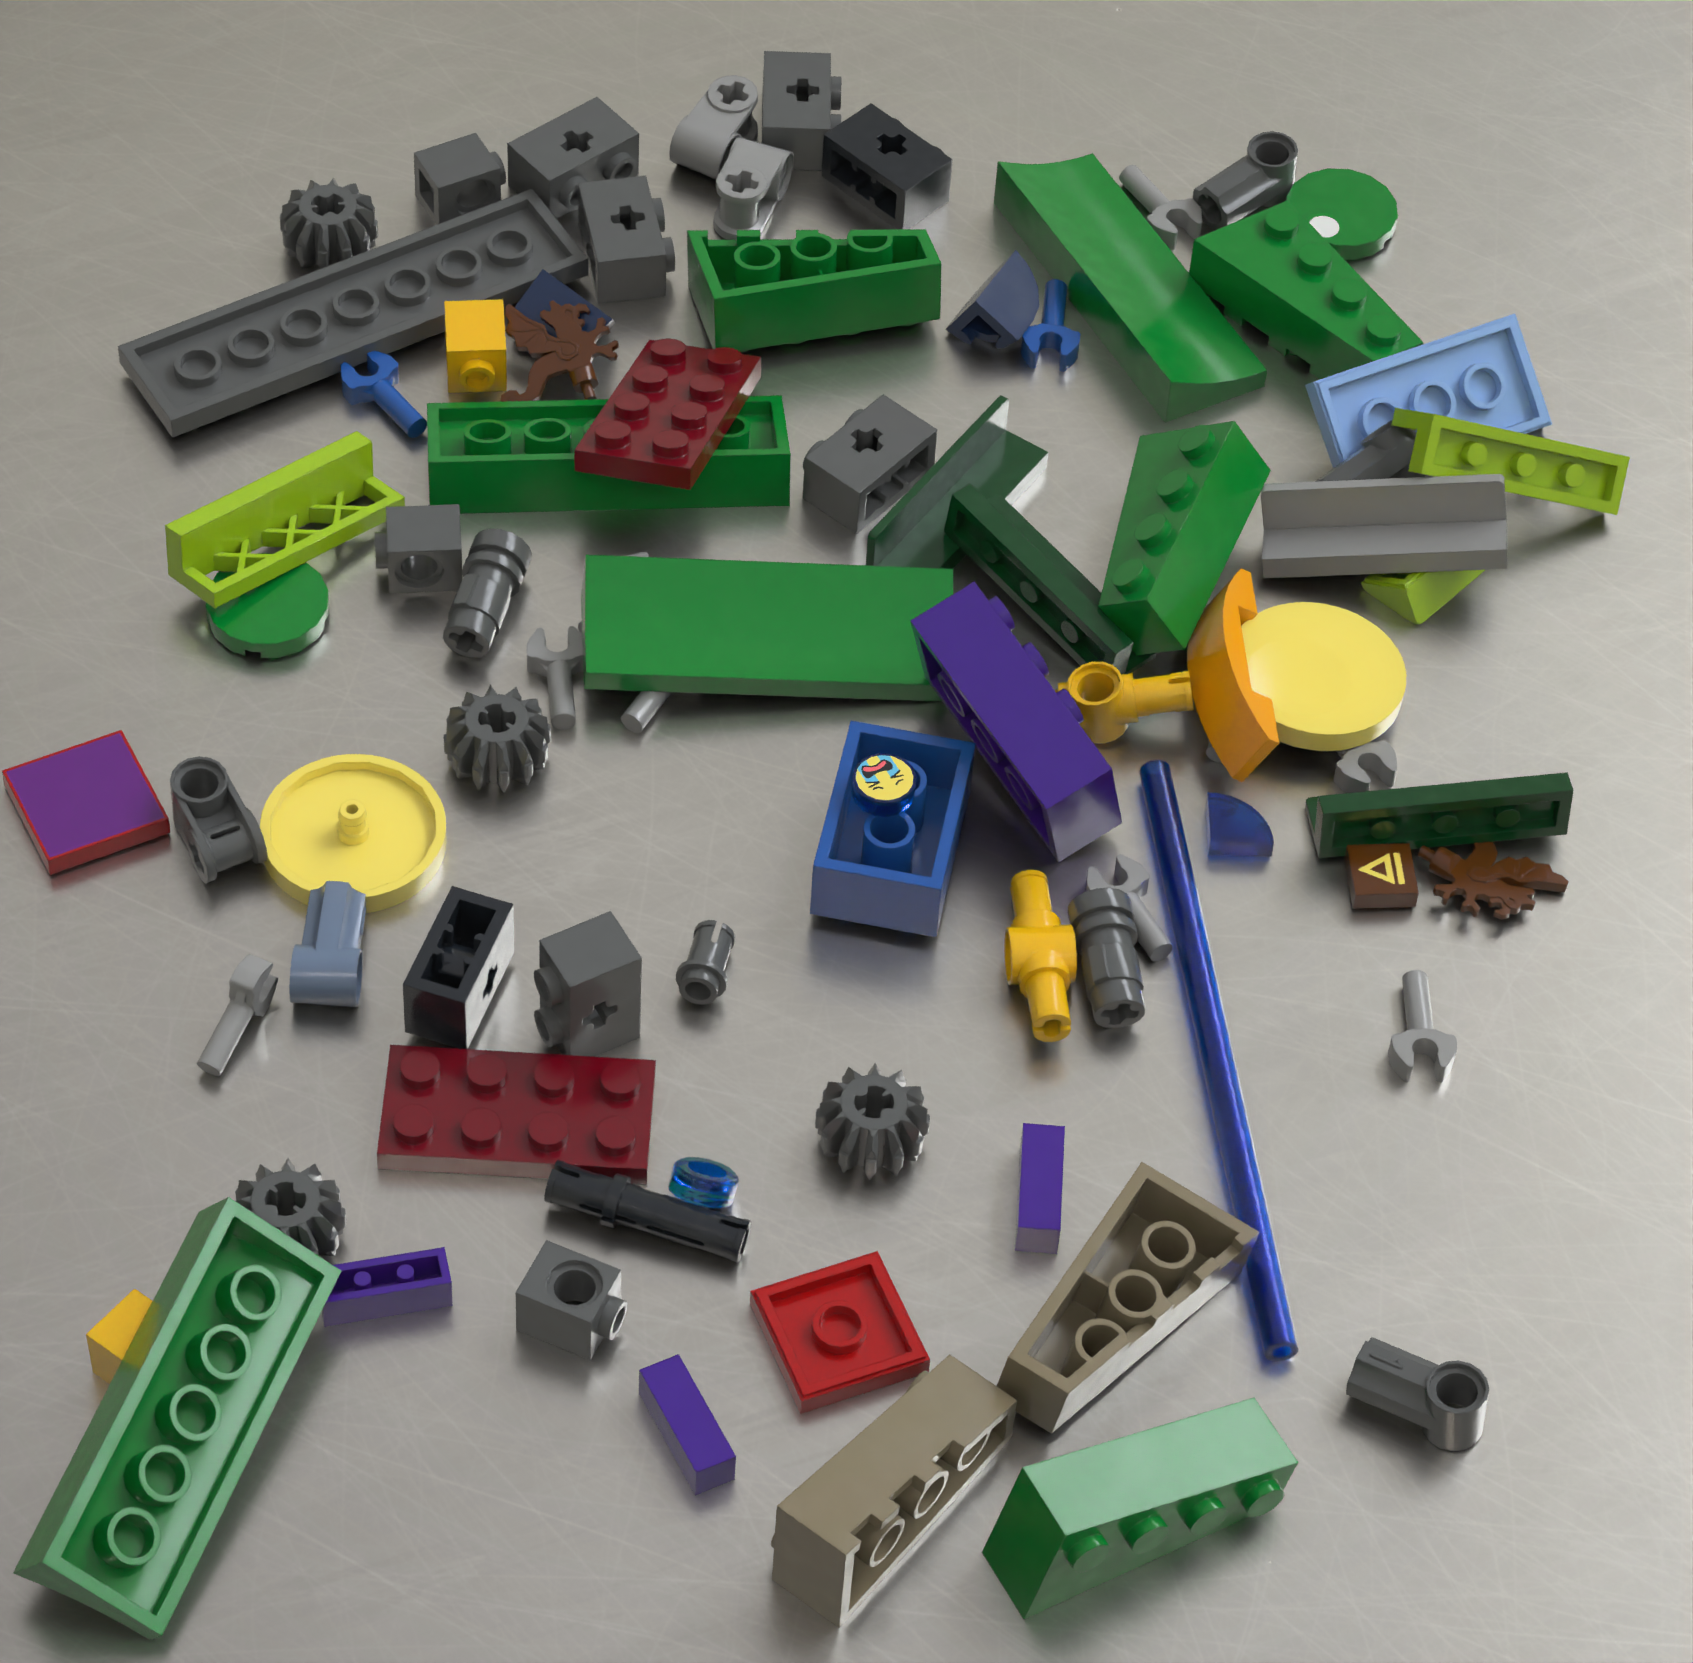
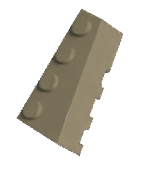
[997,1162,1260,1434]
[771,1354,1017,1628]

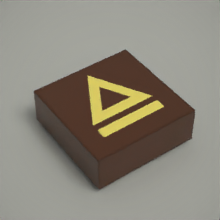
[1344,843,1419,909]

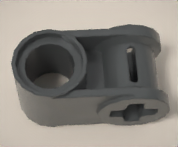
[170,756,268,884]

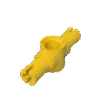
[1055,662,1194,743]
[1004,870,1077,1042]

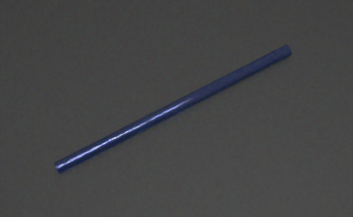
[1139,760,1299,1361]

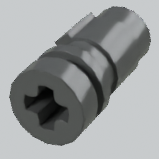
[443,528,532,658]
[1067,888,1146,1028]

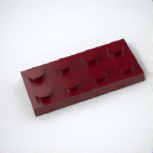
[574,338,761,490]
[377,1045,656,1185]

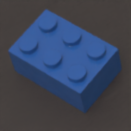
[810,720,976,937]

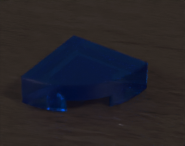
[1205,792,1274,857]

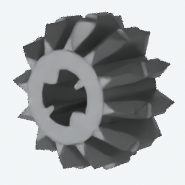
[280,178,378,269]
[443,684,551,793]
[815,1063,930,1181]
[235,1158,346,1256]

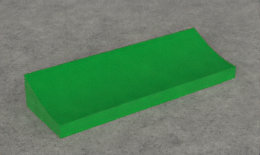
[994,153,1267,423]
[427,395,791,514]
[581,554,953,702]
[13,1197,341,1640]

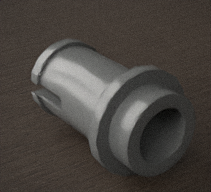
[676,920,735,1005]

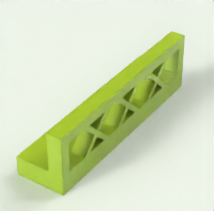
[1391,408,1630,515]
[165,431,405,608]

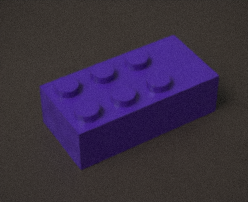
[910,581,1122,863]

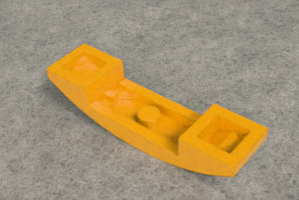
[1187,568,1279,782]

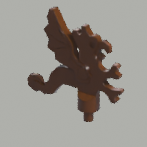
[500,300,619,401]
[1418,842,1569,920]

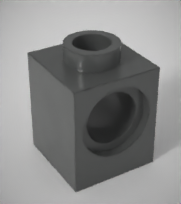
[414,133,506,225]
[374,504,462,593]
[515,1240,628,1361]

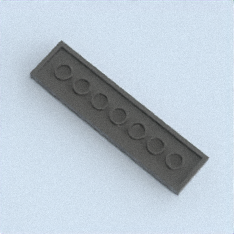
[118,189,588,438]

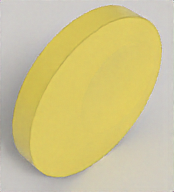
[1241,602,1406,751]
[260,754,447,913]

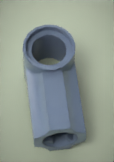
[289,881,366,1007]

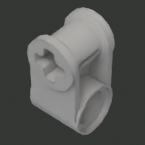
[669,75,758,179]
[713,137,794,240]

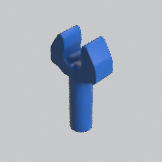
[1021,279,1081,372]
[341,350,427,438]

